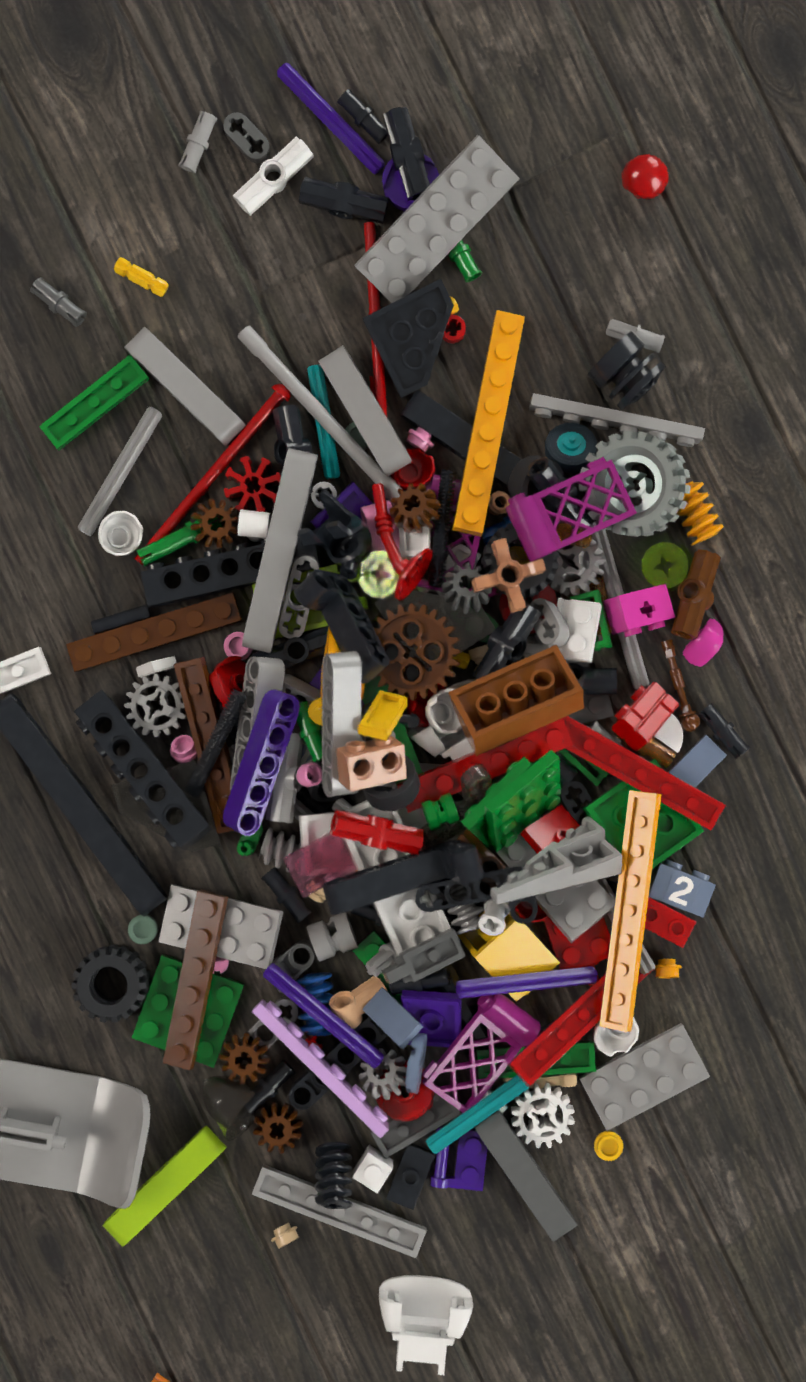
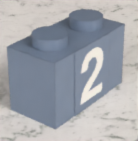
[649,859,716,917]

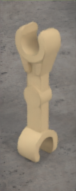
[503,1073,577,1089]

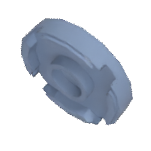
[405,1033,427,1094]

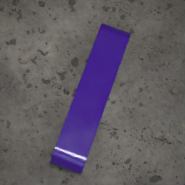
[223,689,300,836]

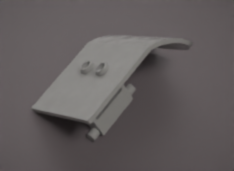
[0,1058,150,1209]

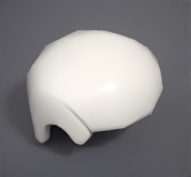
[98,511,143,556]
[425,688,462,734]
[593,1017,639,1056]

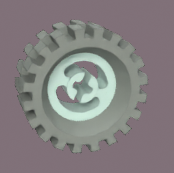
[579,431,691,537]

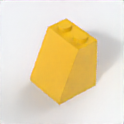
[458,910,560,1002]

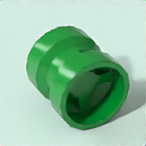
[421,793,459,831]

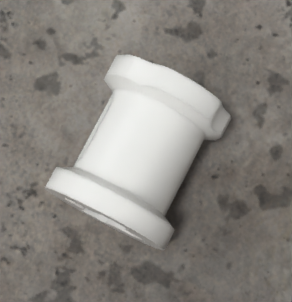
[478,899,510,936]

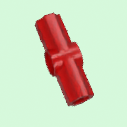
[330,810,424,855]

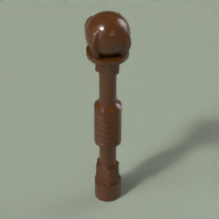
[661,639,700,732]

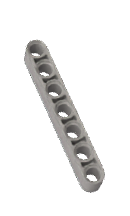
[242,448,318,653]

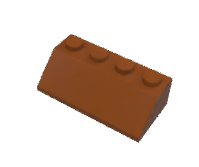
[448,645,584,756]

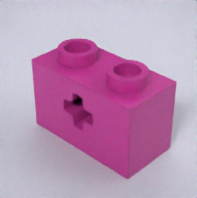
[603,584,675,637]

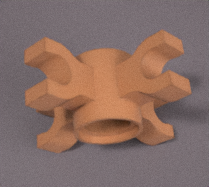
[471,538,546,613]

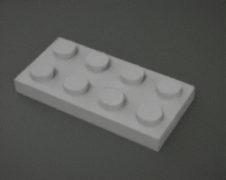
[495,816,615,943]
[159,885,283,969]
[579,1023,710,1131]

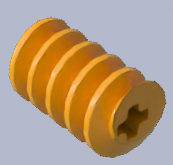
[677,481,724,546]

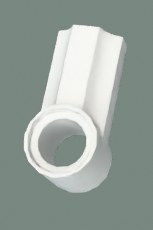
[238,509,270,542]

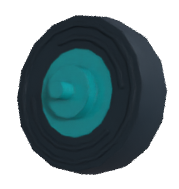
[545,423,597,473]

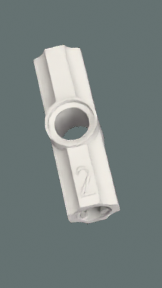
[233,136,314,216]

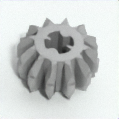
[359,1048,407,1100]

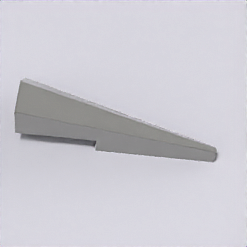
[491,816,622,905]

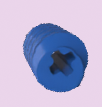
[296,972,333,1036]

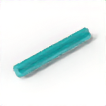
[307,365,340,479]
[426,1075,529,1154]

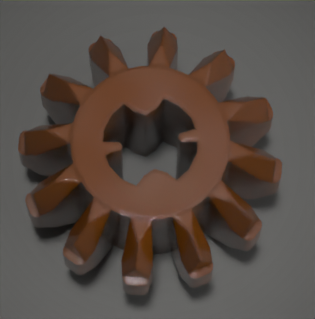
[389,483,441,534]
[190,499,239,549]
[219,1032,270,1084]
[253,1102,303,1154]

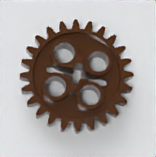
[373,603,462,700]

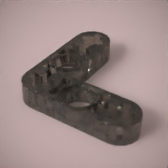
[420,764,492,849]

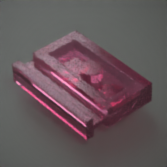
[282,832,356,898]

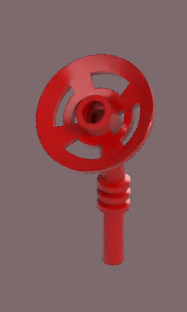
[372,483,433,601]

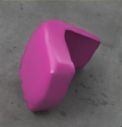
[683,618,723,667]

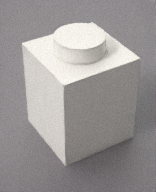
[352,1145,393,1194]

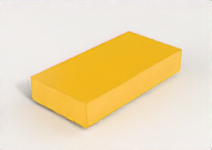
[358,690,408,741]

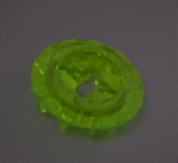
[642,542,688,588]
[357,550,399,598]

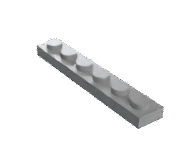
[529,393,705,447]
[252,1164,427,1258]

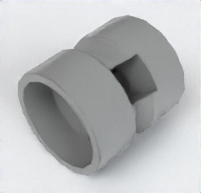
[307,912,358,962]

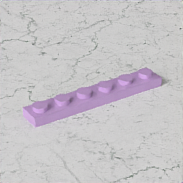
[252,999,389,1138]

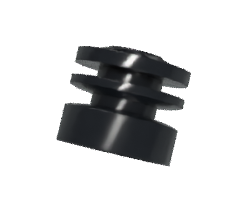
[587,331,666,410]

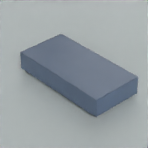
[668,735,727,787]
[362,987,423,1049]

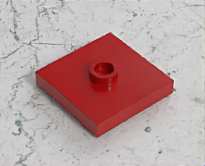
[520,804,580,854]

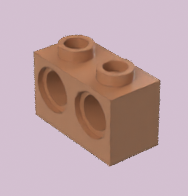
[336,735,407,792]

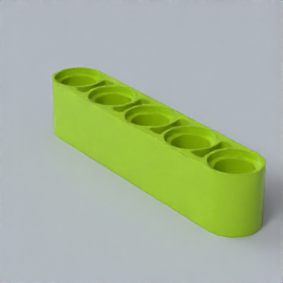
[102,1125,227,1247]

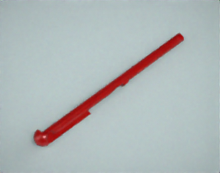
[364,222,387,417]
[134,384,291,565]

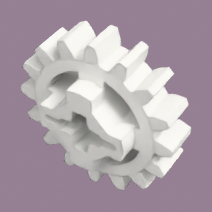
[511,1083,575,1148]

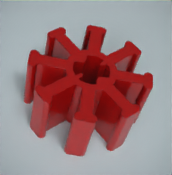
[224,456,281,513]

